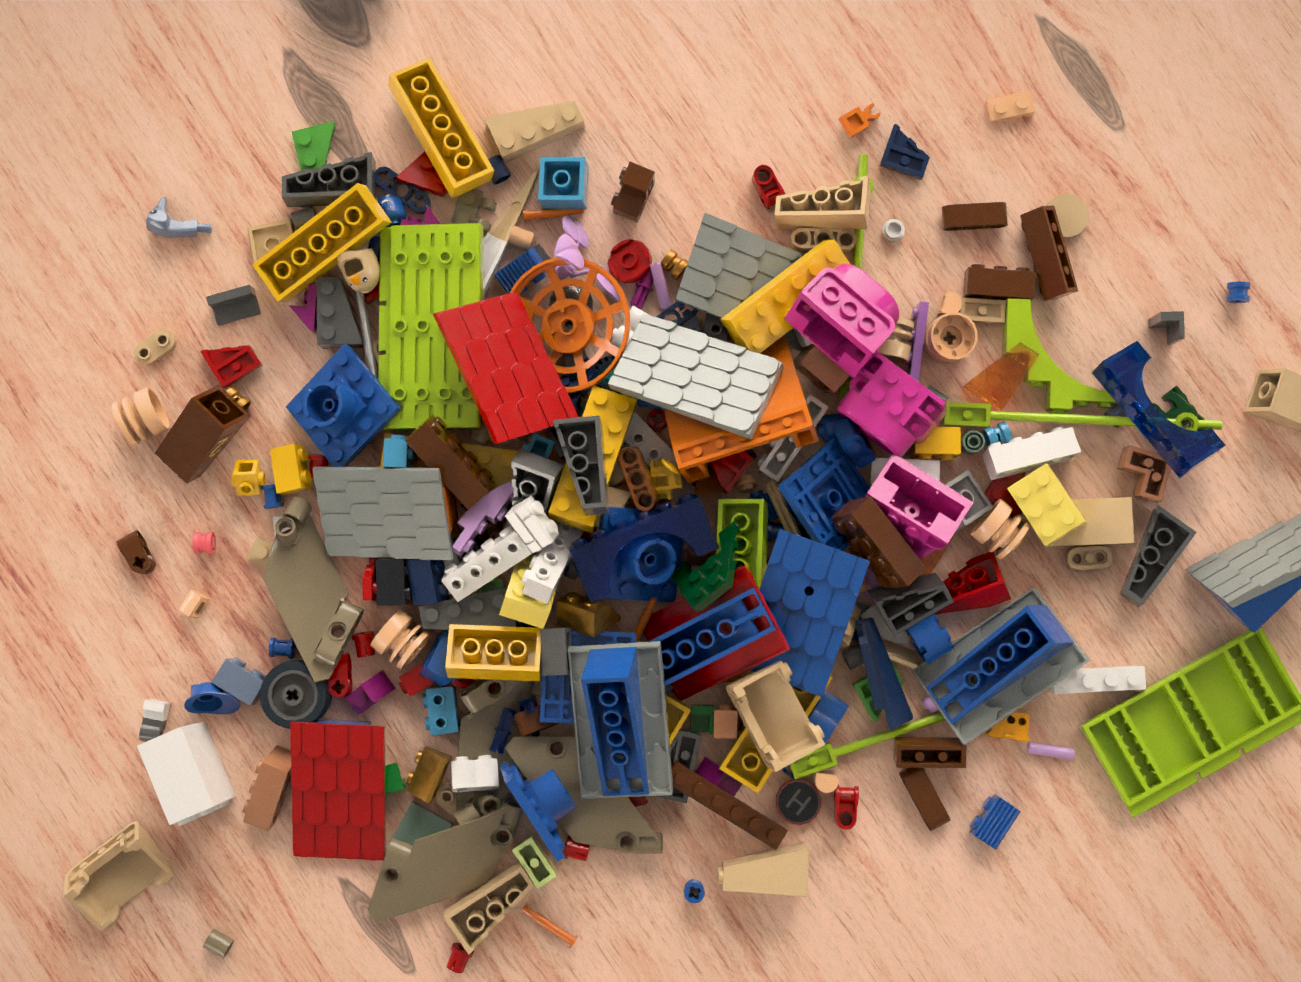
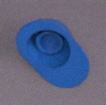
[184,682,241,715]

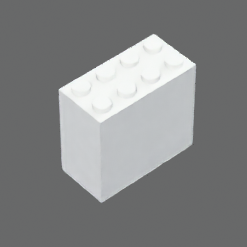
[137,721,236,826]

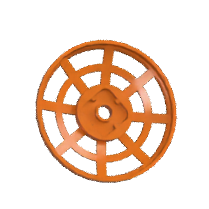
[510,257,630,393]

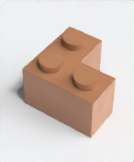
[1117,445,1174,503]

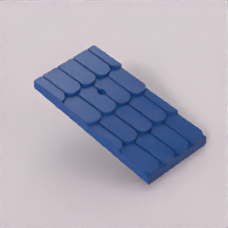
[748,529,870,697]

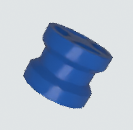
[1226,281,1250,303]

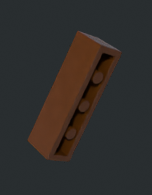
[1020,205,1079,301]

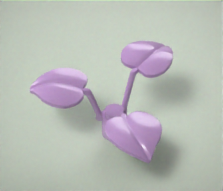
[554,215,619,303]

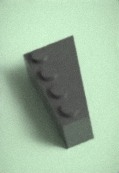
[282,152,376,207]
[553,415,609,516]
[511,449,564,554]
[1120,505,1197,607]
[419,588,519,630]

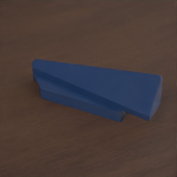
[855,617,913,730]

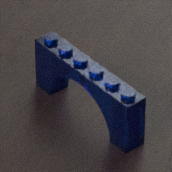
[1092,341,1226,478]
[567,493,719,602]

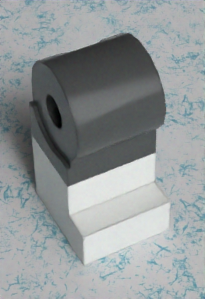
[139,699,171,742]

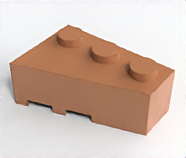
[242,745,291,832]

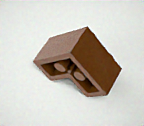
[611,161,655,223]

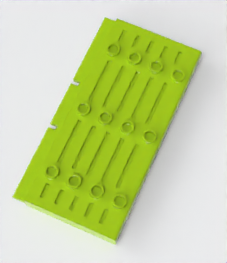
[378,223,483,431]
[1079,627,1301,818]

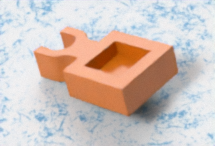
[838,103,880,138]

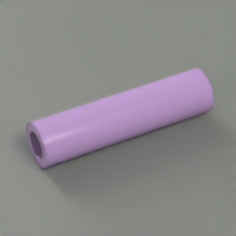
[650,262,671,309]
[1027,742,1075,760]

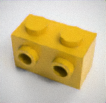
[912,427,961,461]
[270,444,312,495]

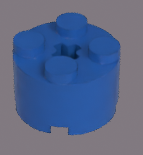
[905,613,954,665]

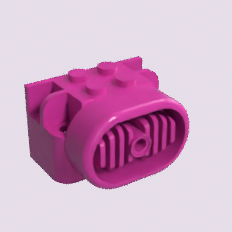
[784,264,899,378]
[836,352,947,457]
[866,453,973,558]

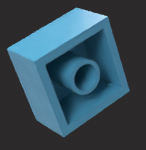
[538,157,589,209]

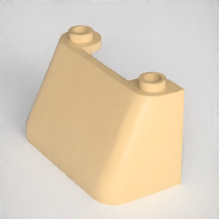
[726,661,825,772]
[63,821,175,932]

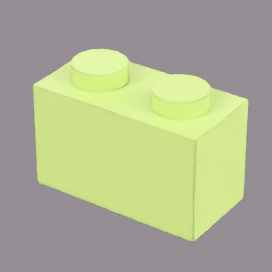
[512,834,558,889]

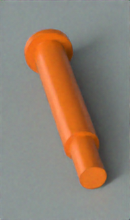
[523,209,584,223]
[633,597,657,643]
[521,905,578,948]

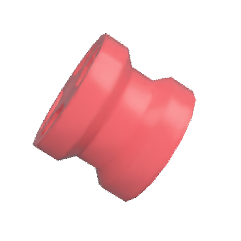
[192,532,216,554]

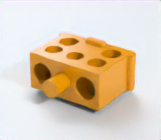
[986,712,1030,742]

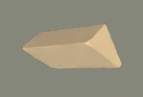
[882,639,918,669]

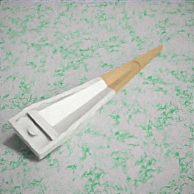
[483,171,538,299]

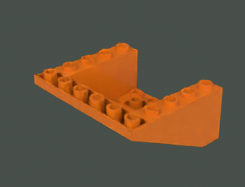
[664,336,819,483]

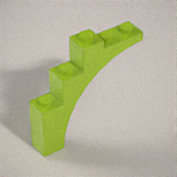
[1002,299,1119,414]

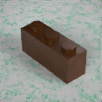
[963,264,1036,301]
[894,737,966,768]

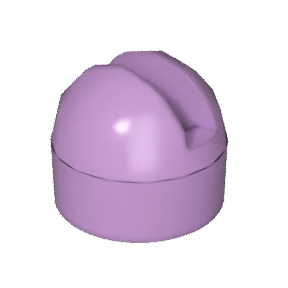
[922,695,939,713]

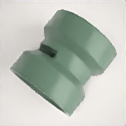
[961,430,985,455]

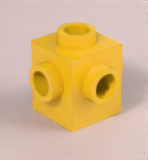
[231,459,266,496]

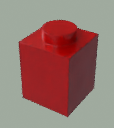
[399,663,435,697]

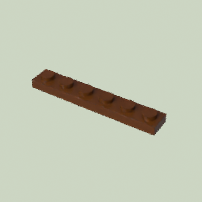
[671,760,788,850]

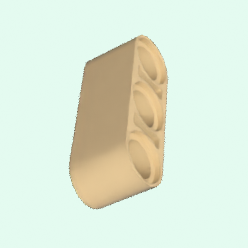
[790,228,856,253]

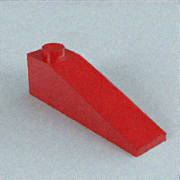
[935,551,1011,614]

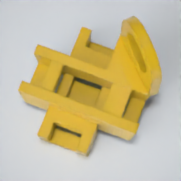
[640,457,682,500]

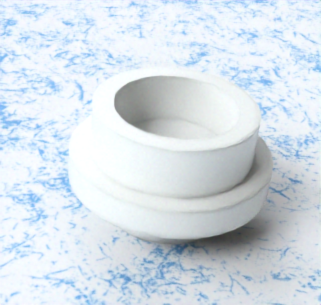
[882,219,905,242]

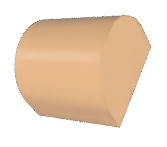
[508,226,537,251]
[938,291,962,316]
[179,589,209,618]
[813,771,839,793]

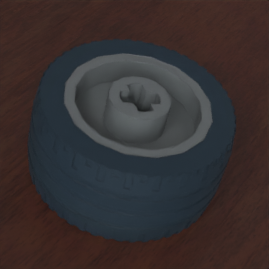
[260,660,332,729]

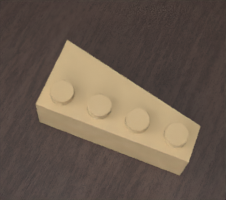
[484,101,585,163]
[774,176,871,230]
[444,861,534,955]

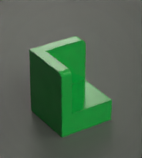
[691,705,714,733]
[385,762,407,794]

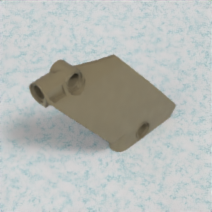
[263,496,364,683]
[453,679,533,825]
[505,736,663,854]
[368,798,523,922]

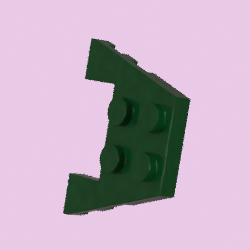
[671,521,740,612]

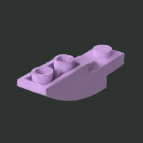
[452,481,514,557]

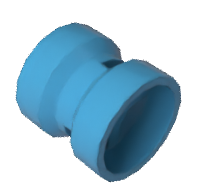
[983,421,1013,446]

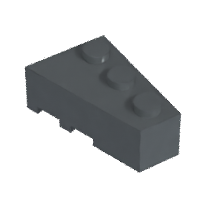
[317,277,364,349]
[867,573,954,636]
[655,729,701,804]

